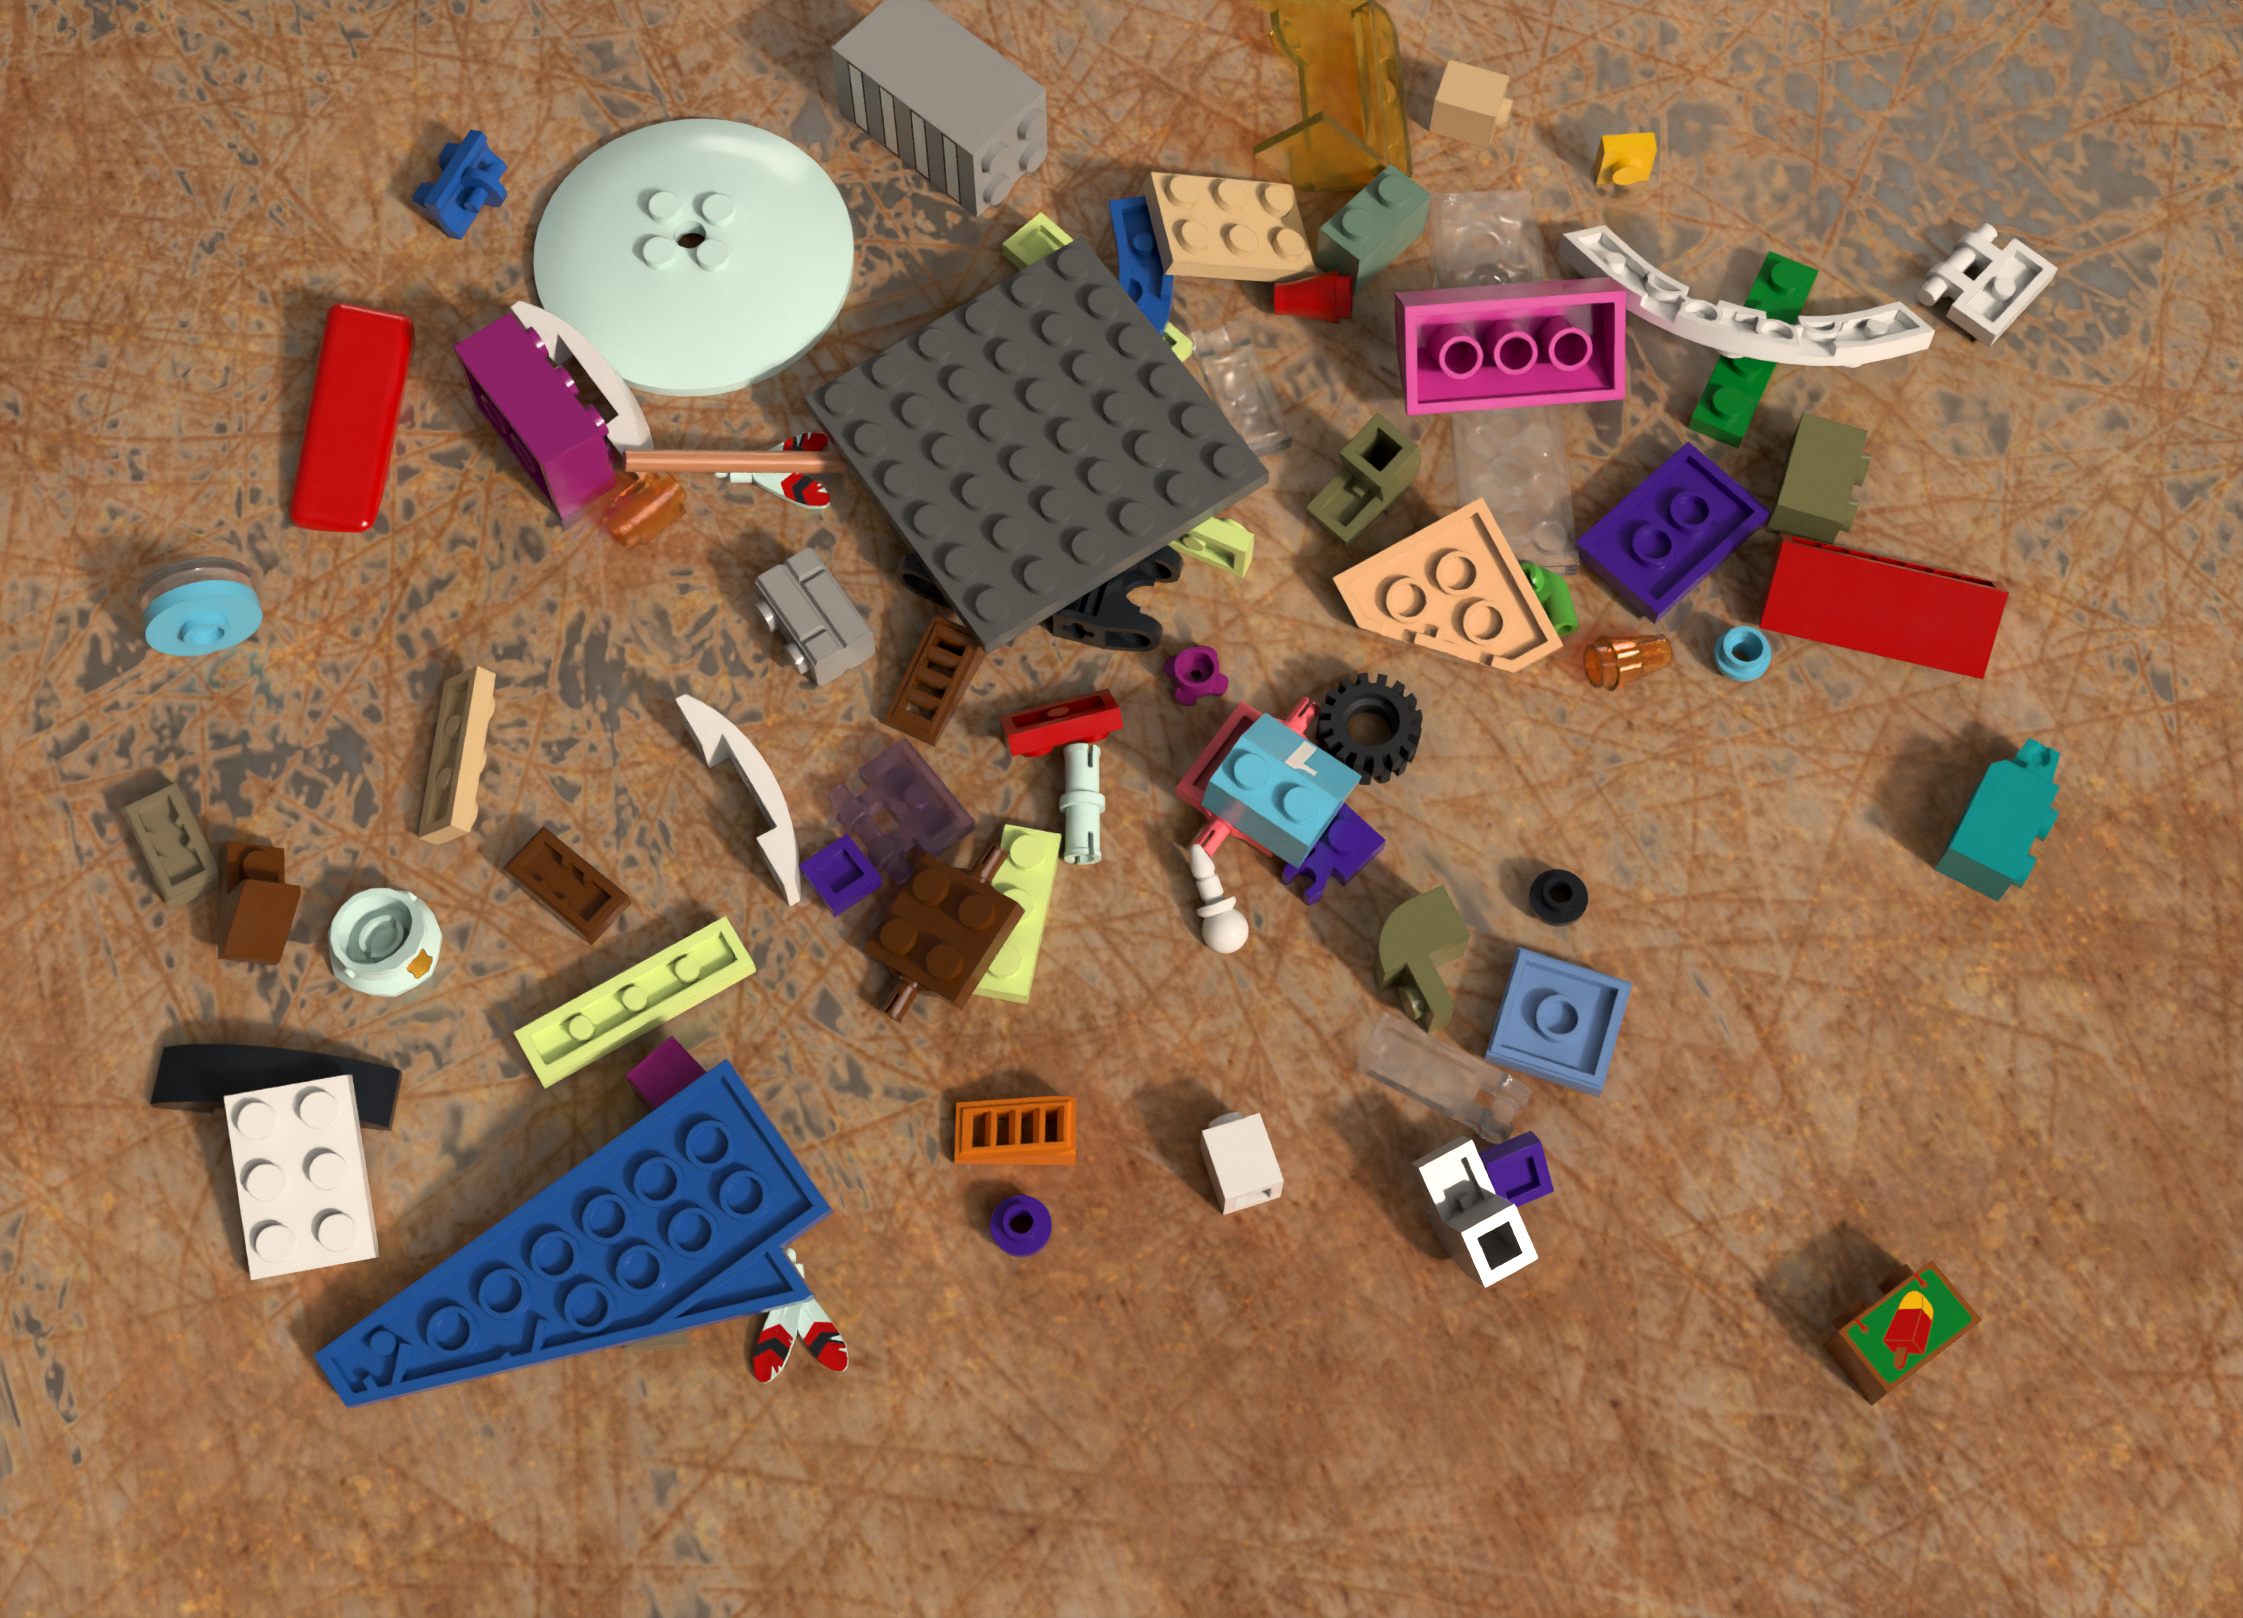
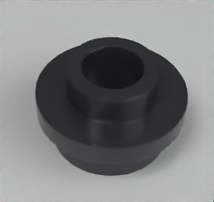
[1529,869,1588,927]

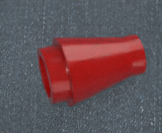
[1274,270,1353,324]

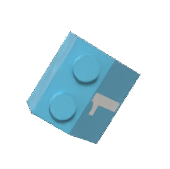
[1201,712,1362,869]

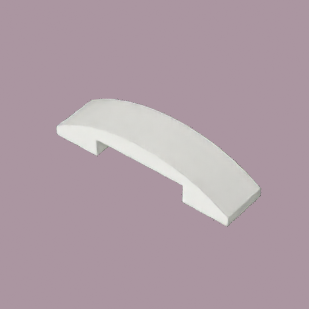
[511,301,657,486]
[675,694,801,906]

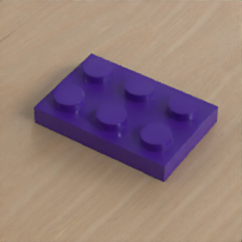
[1573,441,1771,625]

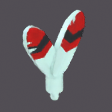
[713,432,831,509]
[753,1248,849,1383]

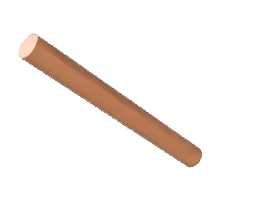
[623,449,847,473]

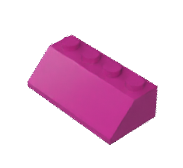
[1394,277,1626,416]

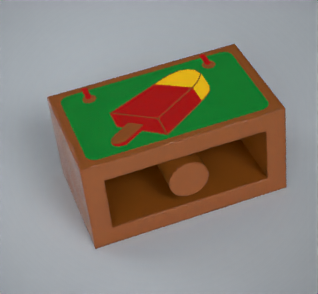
[1823,1260,1982,1405]

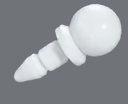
[1190,844,1249,954]

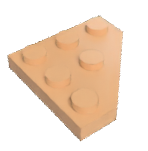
[1332,497,1564,674]

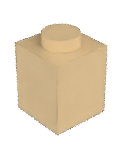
[1429,59,1514,149]

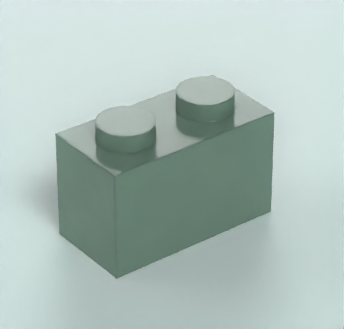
[1315,164,1431,296]

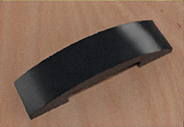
[150,1044,403,1131]

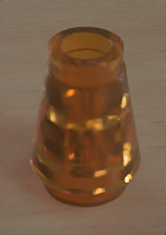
[1583,634,1673,691]

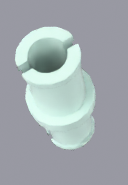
[1059,743,1105,865]

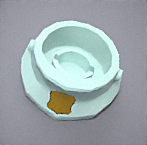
[327,888,443,997]

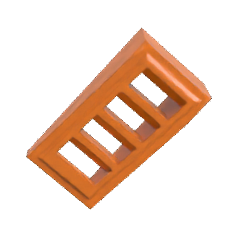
[954,1096,1077,1166]

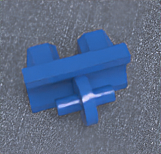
[412,129,507,240]

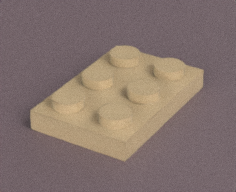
[1142,172,1316,283]

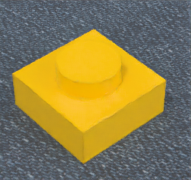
[1593,132,1657,185]

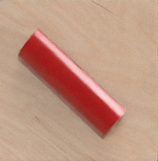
[1759,532,2009,679]

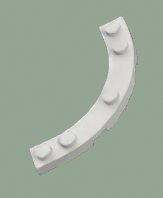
[1558,225,1935,368]

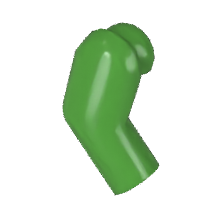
[1520,562,1579,637]

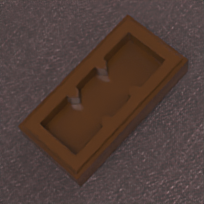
[503,826,632,945]

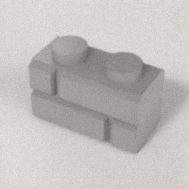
[753,547,876,686]

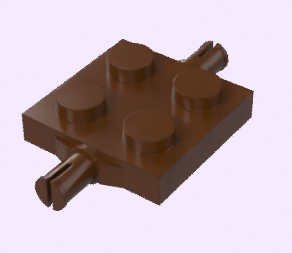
[862,841,1025,1023]

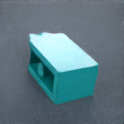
[1934,738,2060,902]

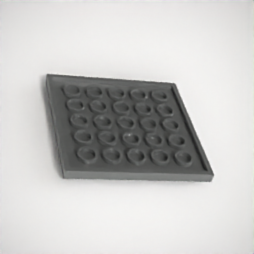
[804,236,1269,655]

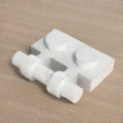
[1917,223,2058,348]

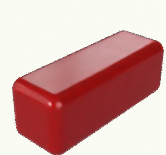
[288,302,416,533]

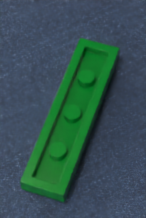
[1688,251,1819,449]

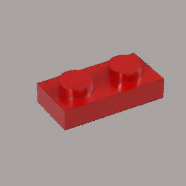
[998,689,1123,757]

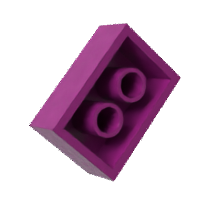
[453,312,618,520]

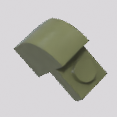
[1306,412,1421,549]
[1374,885,1470,1034]

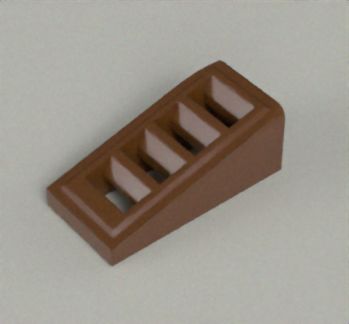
[884,615,986,747]

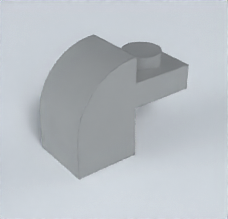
[1410,1135,1538,1288]

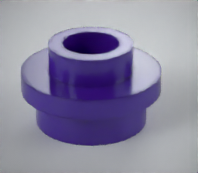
[990,1195,1052,1257]

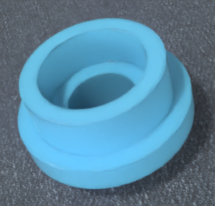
[1713,626,1771,682]

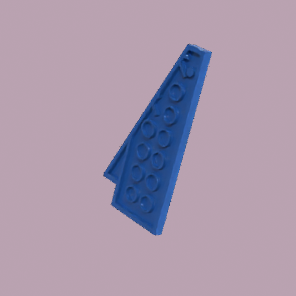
[314,1059,835,1408]

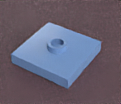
[1483,947,1632,1097]

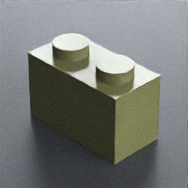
[1765,412,1871,544]

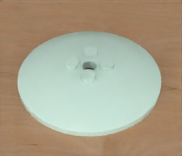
[533,119,854,397]

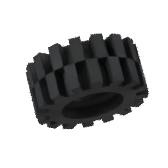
[1316,673,1423,785]

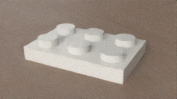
[224,1075,380,1280]

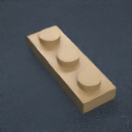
[418,666,496,845]

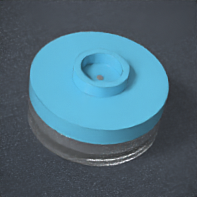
[136,557,263,656]

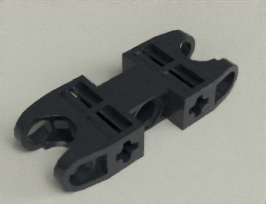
[895,545,1184,652]

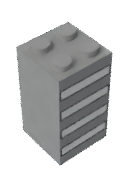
[831,0,1048,218]

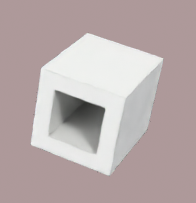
[1200,1112,1284,1215]

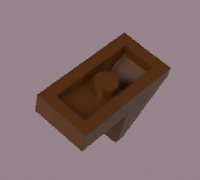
[218,840,301,966]

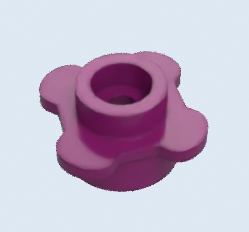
[1164,646,1229,706]

